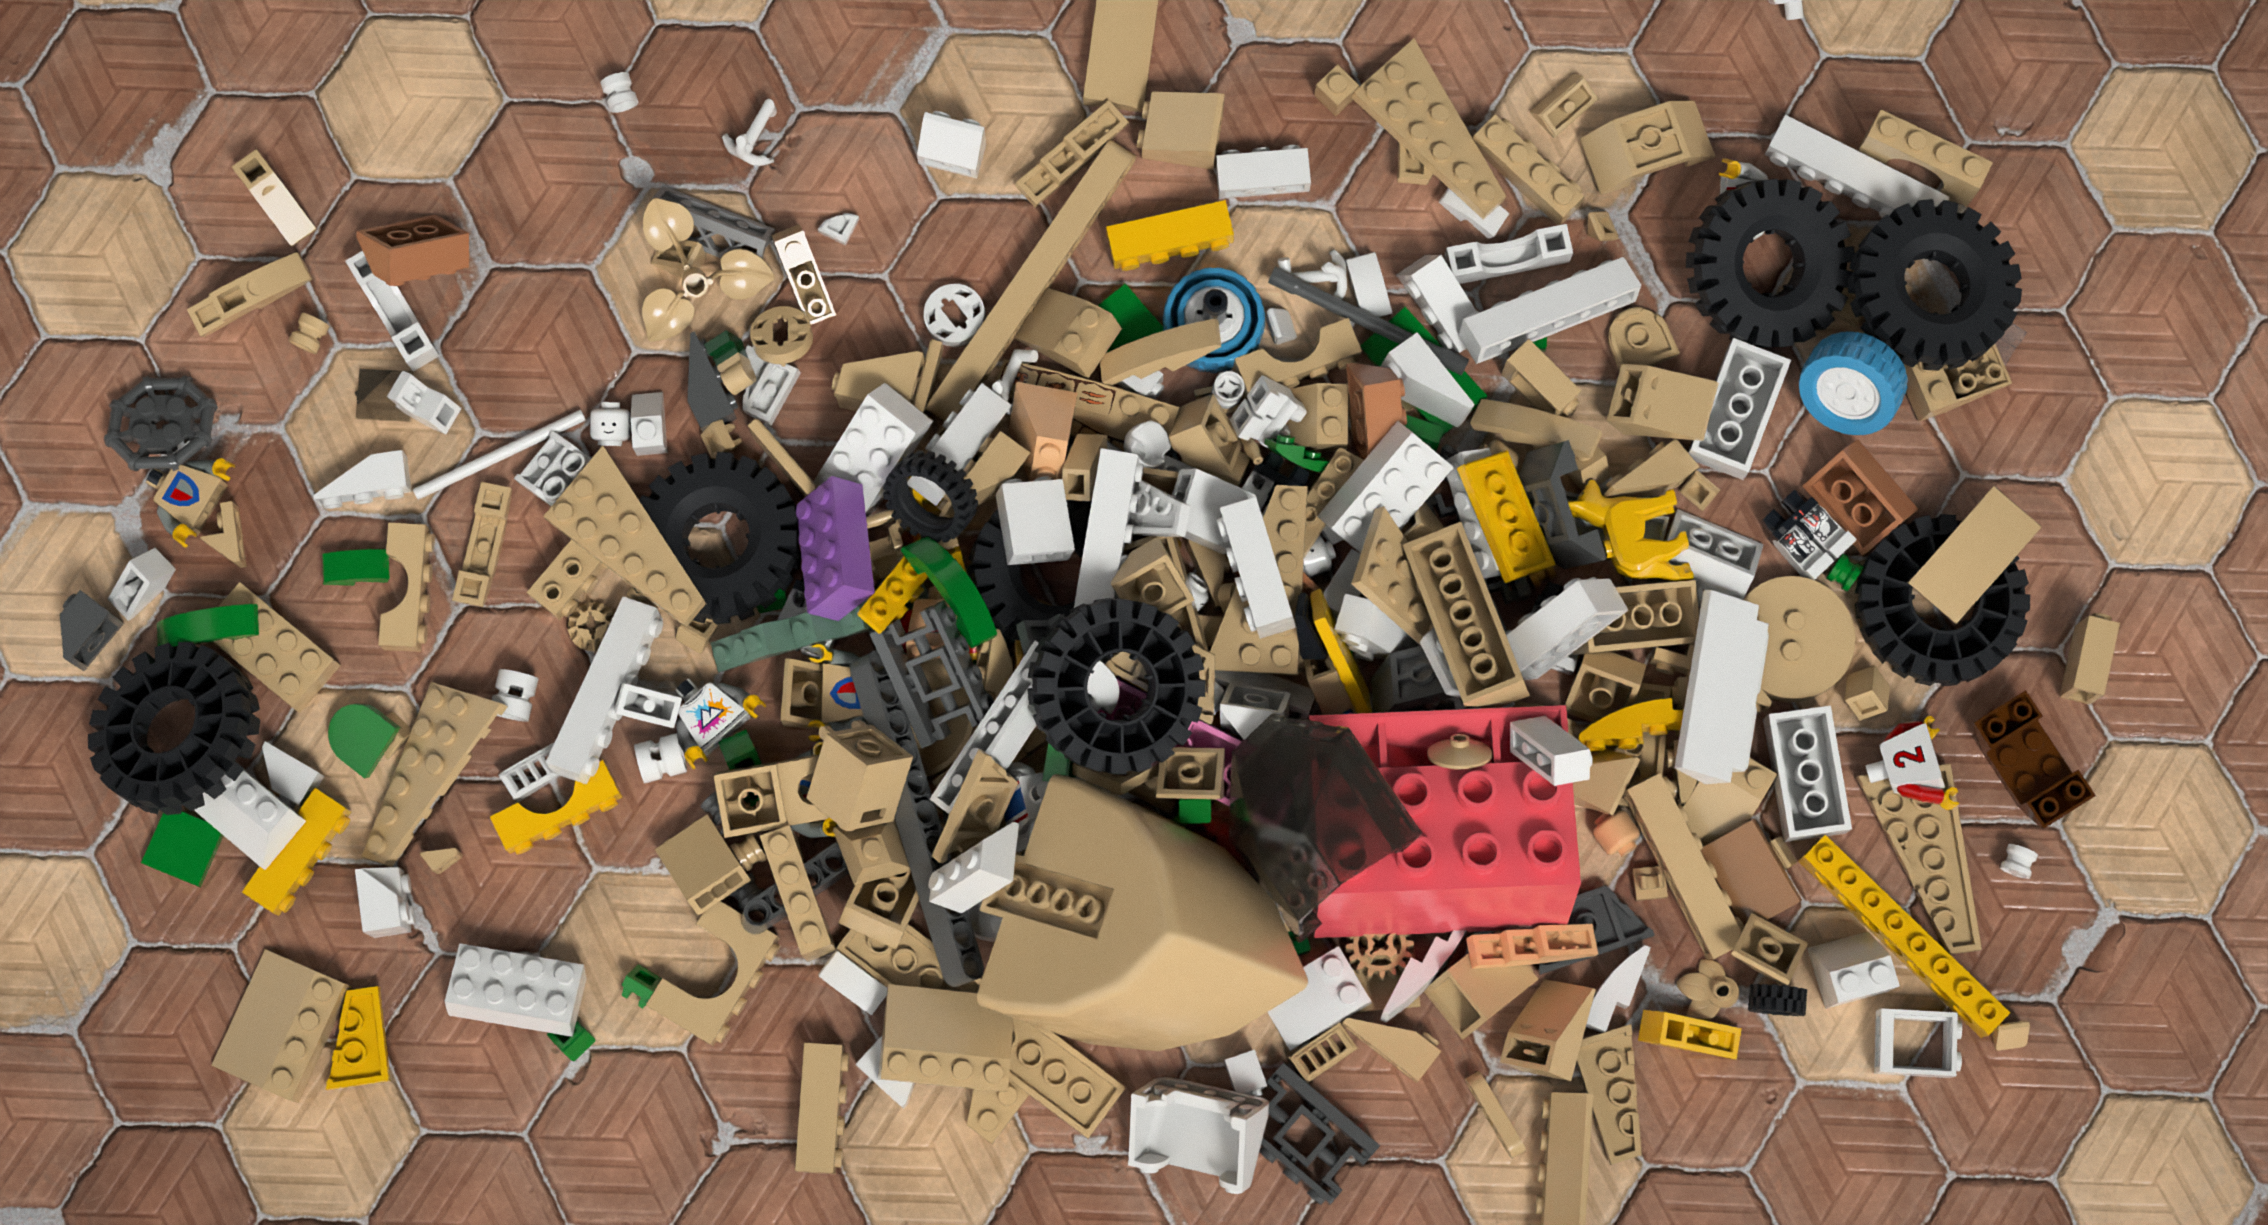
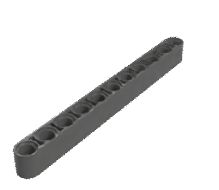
[850,650,984,987]

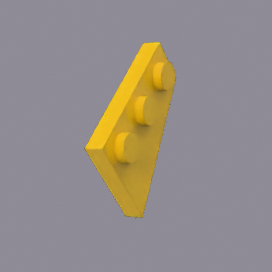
[325,986,391,1090]

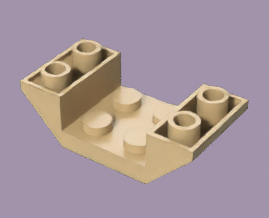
[1580,101,1715,195]

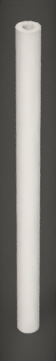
[413,409,586,500]

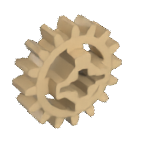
[1345,933,1414,982]

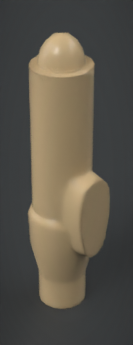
[1239,437,1263,465]

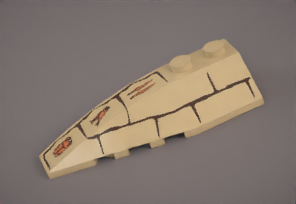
[997,359,1179,469]

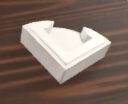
[818,213,859,246]

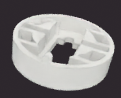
[924,284,986,347]

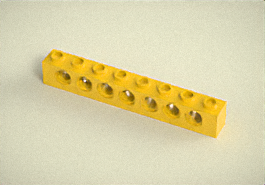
[1798,835,2010,1038]

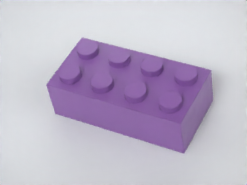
[796,476,875,621]

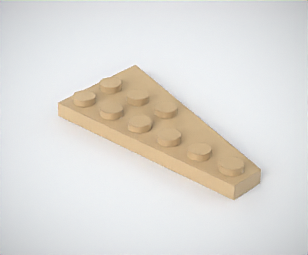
[1351,38,1506,220]
[543,446,706,627]
[1210,485,1308,675]
[1351,506,1434,645]
[361,682,508,867]
[1856,764,1982,955]

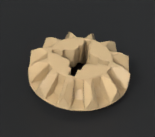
[567,602,614,651]

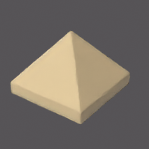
[1587,211,1619,241]
[1679,470,1720,511]

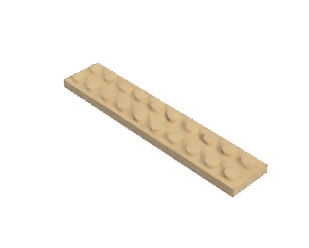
[836,924,1126,1139]

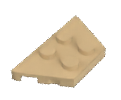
[1105,644,1215,725]
[932,749,1018,863]

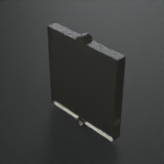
[355,369,414,422]

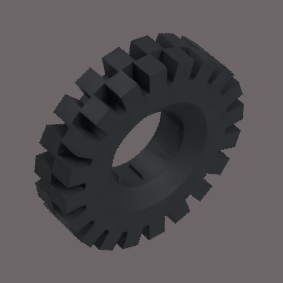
[1686,179,1855,347]
[1848,199,2022,371]
[639,452,802,624]
[1855,514,2030,687]
[1027,598,1206,774]
[88,642,260,815]

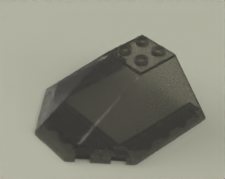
[1229,714,1422,943]

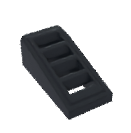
[1295,593,1327,660]

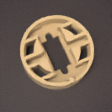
[750,306,813,367]

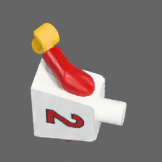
[1865,716,1960,810]

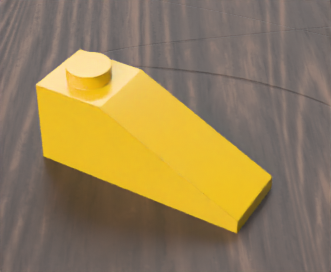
[1638,1010,1742,1060]

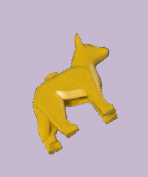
[1568,479,1694,582]

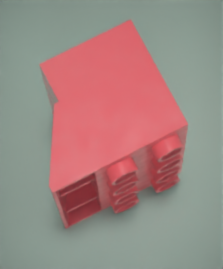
[1307,705,1581,938]

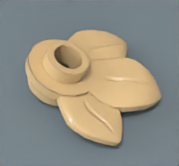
[1676,959,1740,1020]

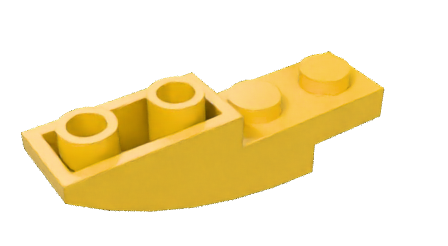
[1579,698,1684,752]

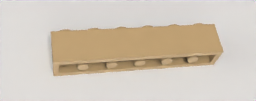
[1623,773,1744,959]

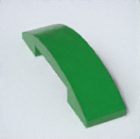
[901,537,997,648]
[157,604,259,649]

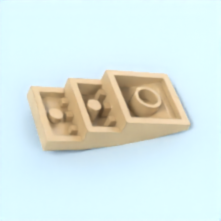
[1908,486,2042,624]

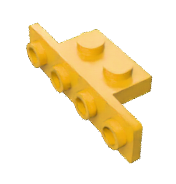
[857,536,928,634]

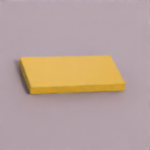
[1457,450,1556,583]
[1310,589,1372,714]

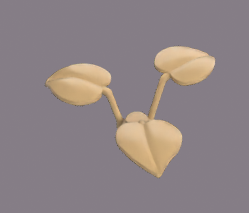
[642,198,775,342]

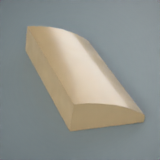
[1083,0,1158,112]

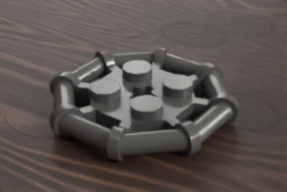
[104,375,218,471]

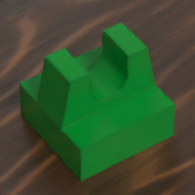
[621,964,662,1009]

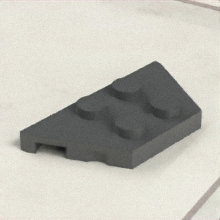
[1538,885,1655,975]

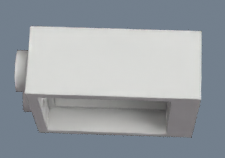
[1874,1008,1962,1078]

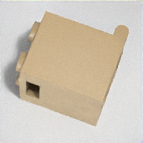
[806,720,913,831]

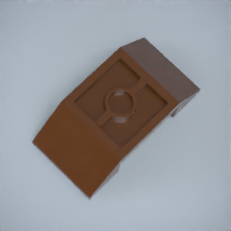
[1972,690,2096,829]

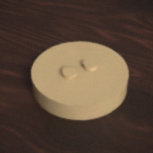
[1743,576,1855,703]

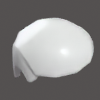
[1124,420,1171,469]

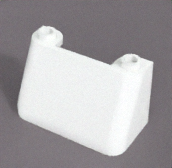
[1128,1077,1269,1194]

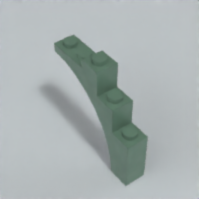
[710,597,914,672]

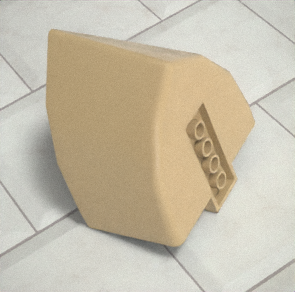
[977,774,1308,1051]

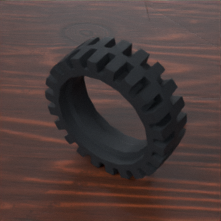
[883,451,978,543]

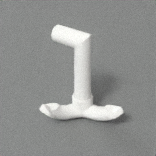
[722,99,777,166]
[1278,250,1347,300]
[992,349,1038,415]

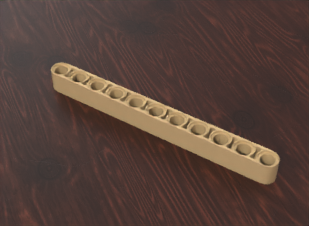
[926,140,1137,422]

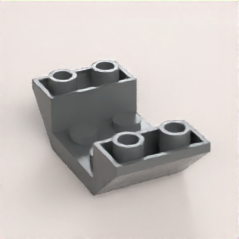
[1519,440,1607,569]
[1371,646,1476,713]

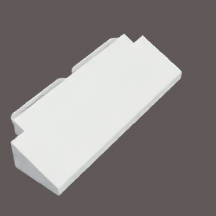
[1674,590,1769,784]

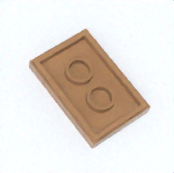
[1700,818,1802,927]

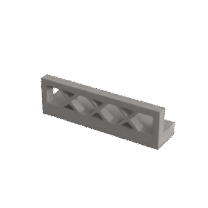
[652,186,775,259]

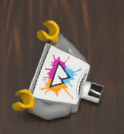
[675,678,766,769]

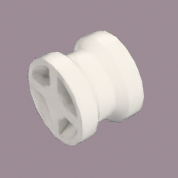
[2000,844,2038,879]

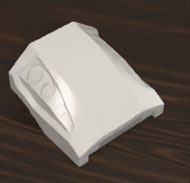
[514,431,591,506]

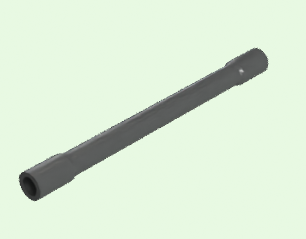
[1268,266,1469,376]

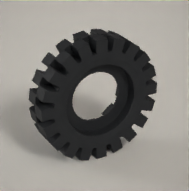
[966,500,1132,648]

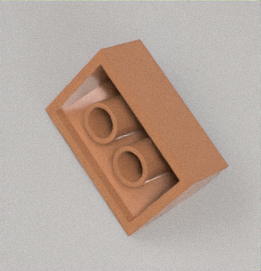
[356,215,469,286]
[1346,363,1407,460]
[1803,439,1919,556]

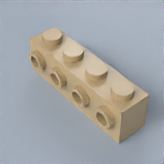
[1473,114,1584,226]
[527,540,609,621]
[795,1043,849,1174]

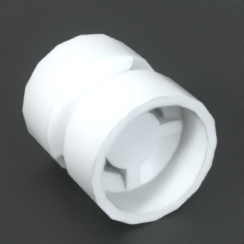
[492,669,539,722]
[634,733,687,783]

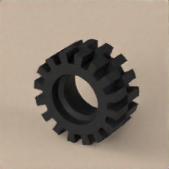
[1748,984,1807,1016]

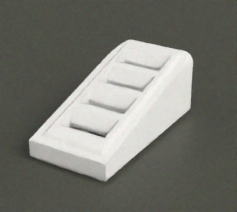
[498,743,561,803]

